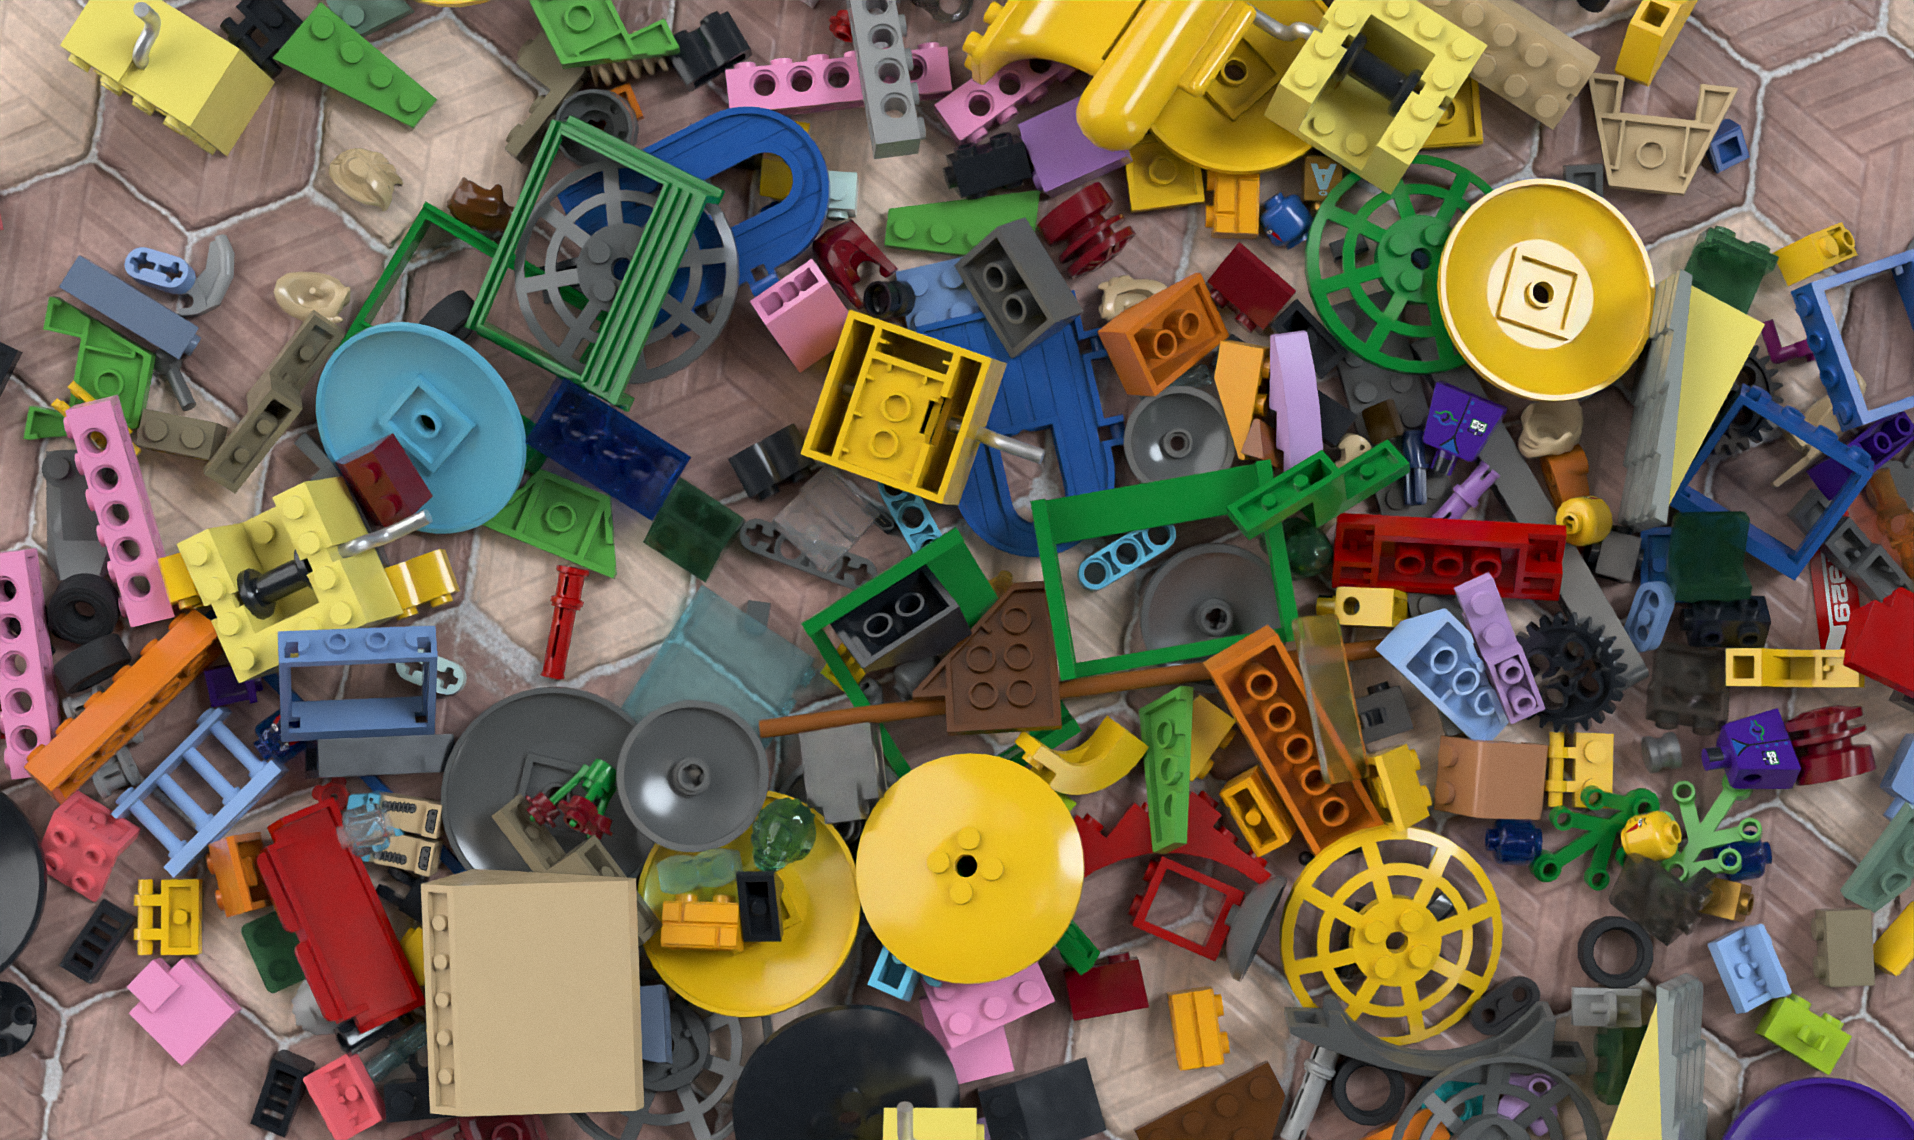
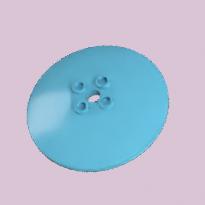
[316,322,527,534]

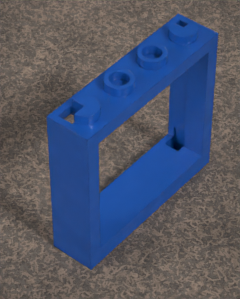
[1790,249,1914,432]
[1670,383,1874,581]

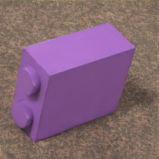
[1018,96,1133,198]

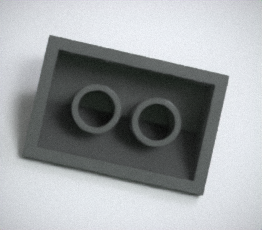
[954,217,1084,359]

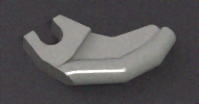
[178,234,235,317]

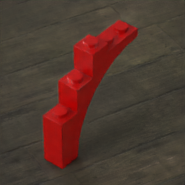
[1073,790,1271,885]

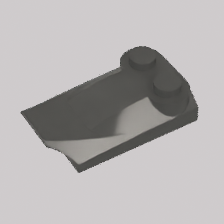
[42,450,125,581]

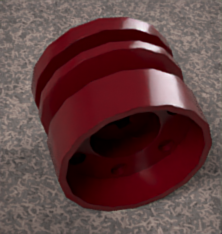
[1036,182,1136,279]
[1783,705,1877,786]

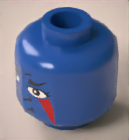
[1259,192,1313,250]

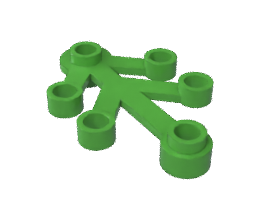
[1657,773,1762,893]

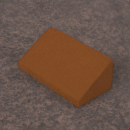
[1241,418,1284,475]

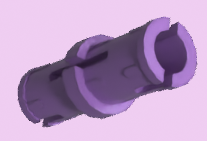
[1432,460,1500,519]

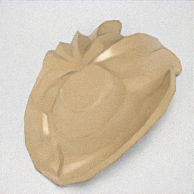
[329,148,403,212]
[274,272,351,323]
[1097,275,1167,322]

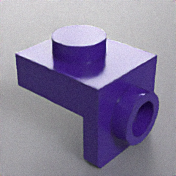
[204,663,263,707]

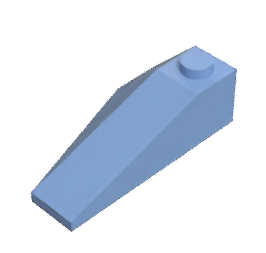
[1375,608,1509,740]

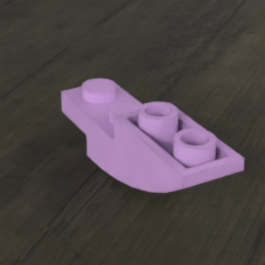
[1454,572,1545,724]

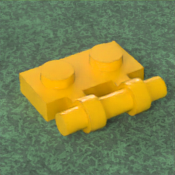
[1544,732,1614,809]
[134,879,203,955]

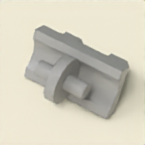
[1571,987,1642,1027]

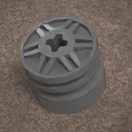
[555,89,639,167]

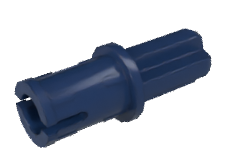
[1401,430,1430,506]

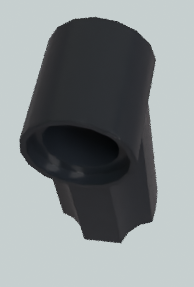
[334,1012,415,1058]

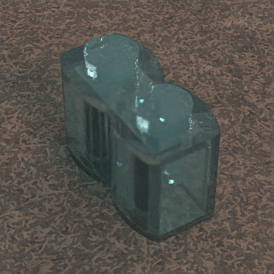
[657,848,743,894]

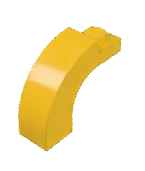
[1726,648,1865,688]
[1014,716,1149,795]

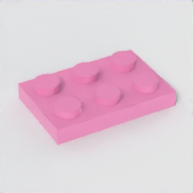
[920,962,1055,1049]

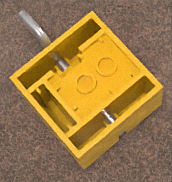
[801,309,1045,505]

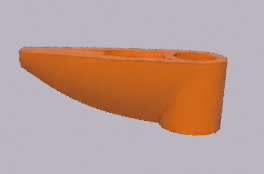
[1540,444,1590,554]

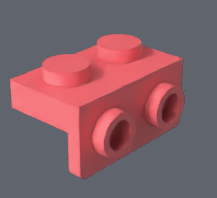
[303,1054,386,1140]

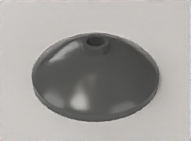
[1123,386,1236,484]
[1224,875,1287,982]

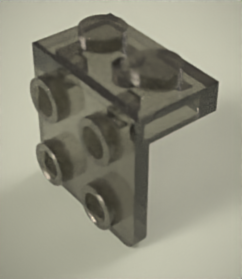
[1609,853,1717,947]

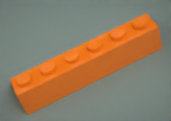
[24,609,225,805]

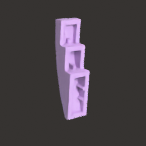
[1269,331,1323,472]

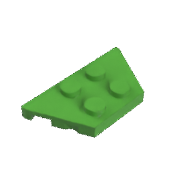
[482,469,617,579]

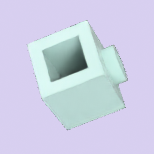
[826,171,859,221]

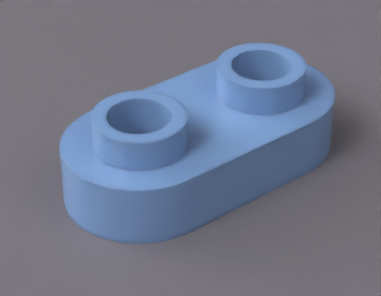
[1624,581,1675,652]

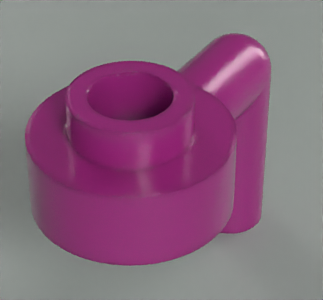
[1761,319,1816,364]

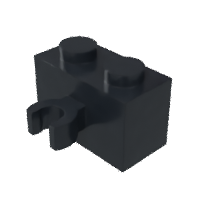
[1324,681,1414,751]
[384,1052,458,1123]

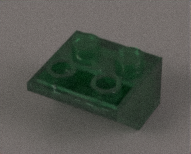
[643,477,746,583]

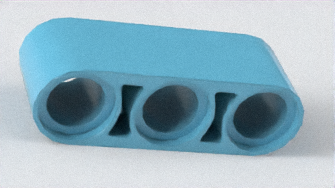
[878,482,942,553]
[1077,524,1176,591]

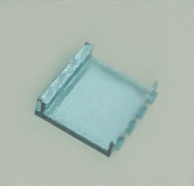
[621,585,818,750]

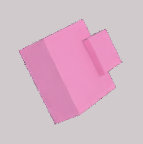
[127,957,242,1066]

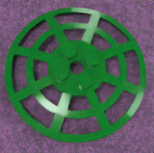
[1305,155,1493,375]

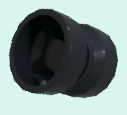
[863,280,916,318]

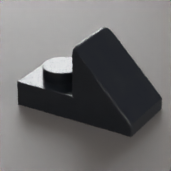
[1269,299,1348,379]
[736,871,784,942]

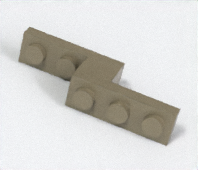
[505,25,590,164]
[203,310,345,493]
[491,793,662,947]

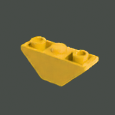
[1615,0,1698,87]

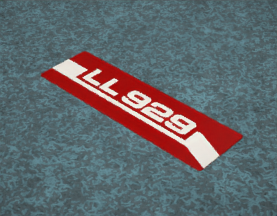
[1810,509,1860,650]

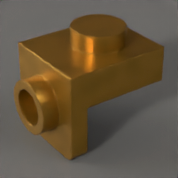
[1690,876,1754,923]

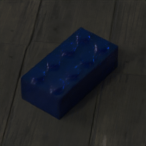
[524,376,691,521]

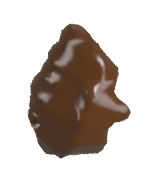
[447,177,515,233]

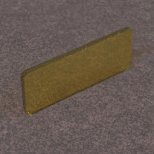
[1292,614,1370,784]

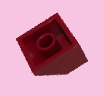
[1206,242,1296,335]
[335,433,433,528]
[1063,951,1149,1021]

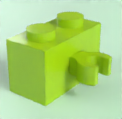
[1754,993,1852,1075]

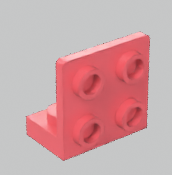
[41,790,141,902]

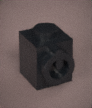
[1583,525,1644,584]

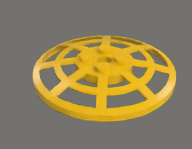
[1279,825,1503,1046]

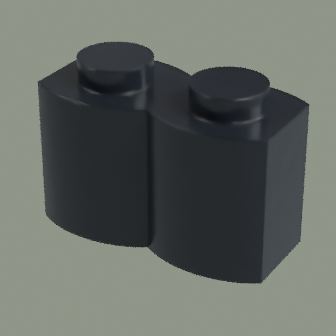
[667,11,752,92]
[728,423,817,502]

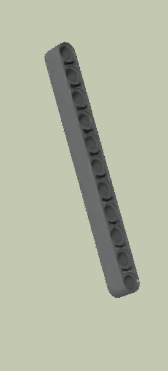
[1409,337,1649,692]

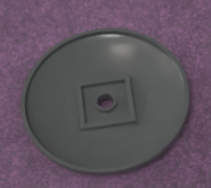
[441,686,655,878]

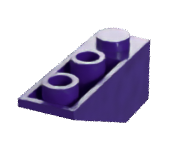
[1806,411,1914,501]

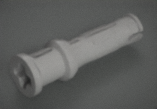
[1280,1045,1340,1140]

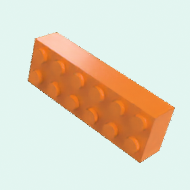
[1203,624,1384,857]

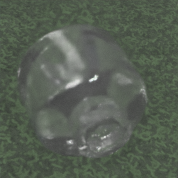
[336,802,396,857]

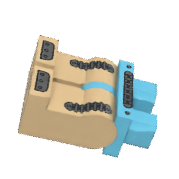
[347,790,445,877]

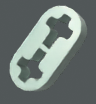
[396,649,467,695]

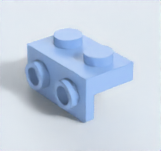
[1707,924,1792,1014]

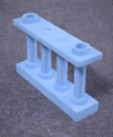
[111,707,289,878]

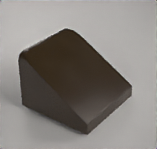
[1362,398,1404,445]

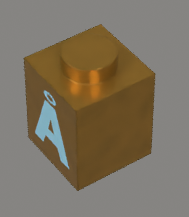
[1301,156,1342,213]

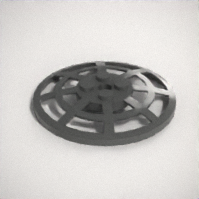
[514,158,740,385]
[568,945,774,1140]
[1391,1053,1604,1140]

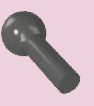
[154,348,196,411]

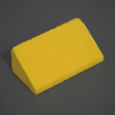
[1873,901,1914,976]

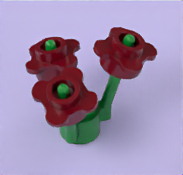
[524,758,617,840]

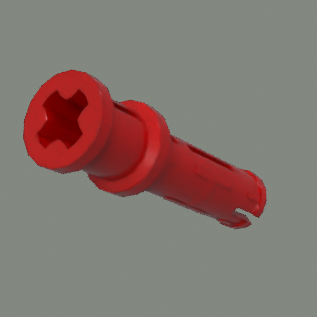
[540,565,590,680]

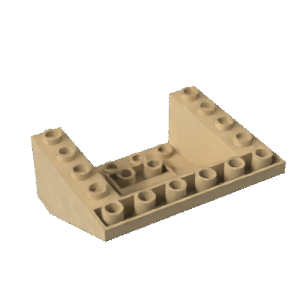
[421,869,644,1116]

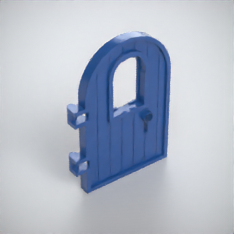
[557,107,831,340]
[916,290,1125,557]

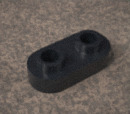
[1469,975,1540,1035]

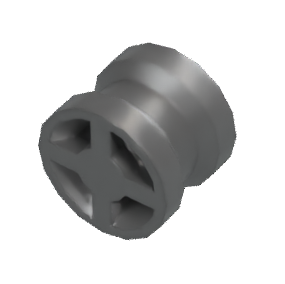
[1641,732,1682,773]

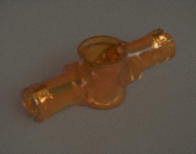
[1869,467,1914,579]

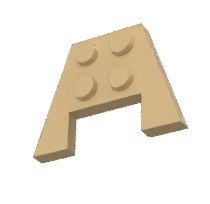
[1588,73,1738,197]

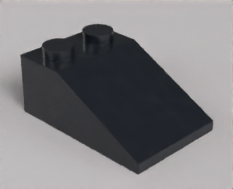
[830,564,972,673]
[978,1057,1106,1140]

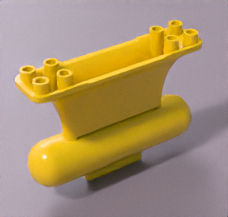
[962,0,1257,152]

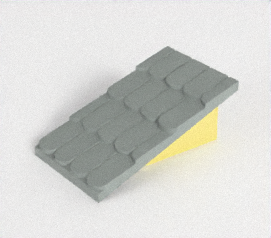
[1618,269,1765,534]
[1606,973,1708,1140]

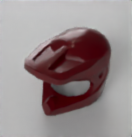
[812,219,898,310]

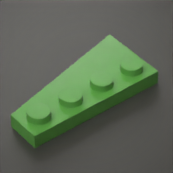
[273,2,438,129]
[884,190,1040,257]
[1139,686,1194,854]

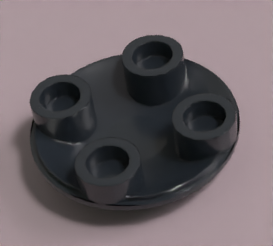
[0,981,37,1057]

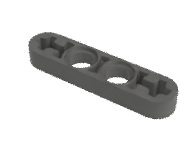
[739,518,878,590]

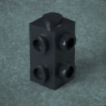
[943,132,1032,200]
[1679,594,1771,648]

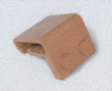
[1434,735,1548,820]

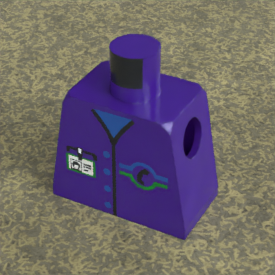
[1423,380,1508,476]
[1701,709,1801,789]

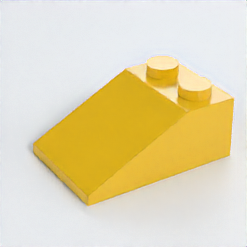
[1359,743,1432,832]

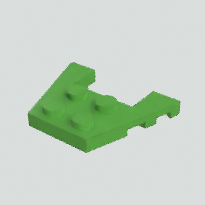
[529,0,680,69]
[23,296,156,440]

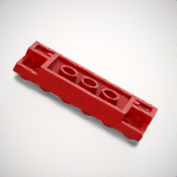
[1332,513,1567,601]

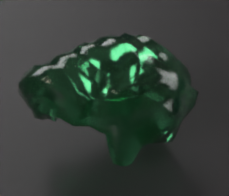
[1259,517,1334,581]
[750,797,816,872]

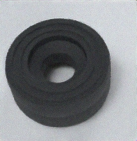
[48,573,121,645]

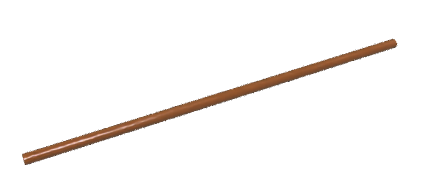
[759,627,1474,739]

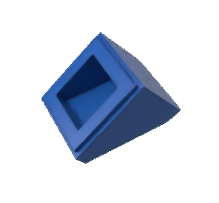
[1706,119,1750,173]

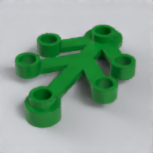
[1528,785,1660,891]

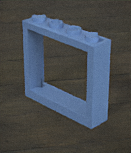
[278,626,438,742]

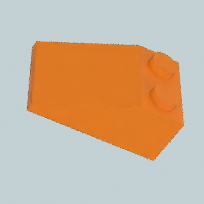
[1097,273,1229,397]
[206,832,273,918]

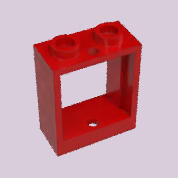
[1127,855,1245,962]

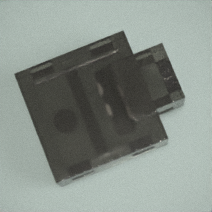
[799,722,888,825]

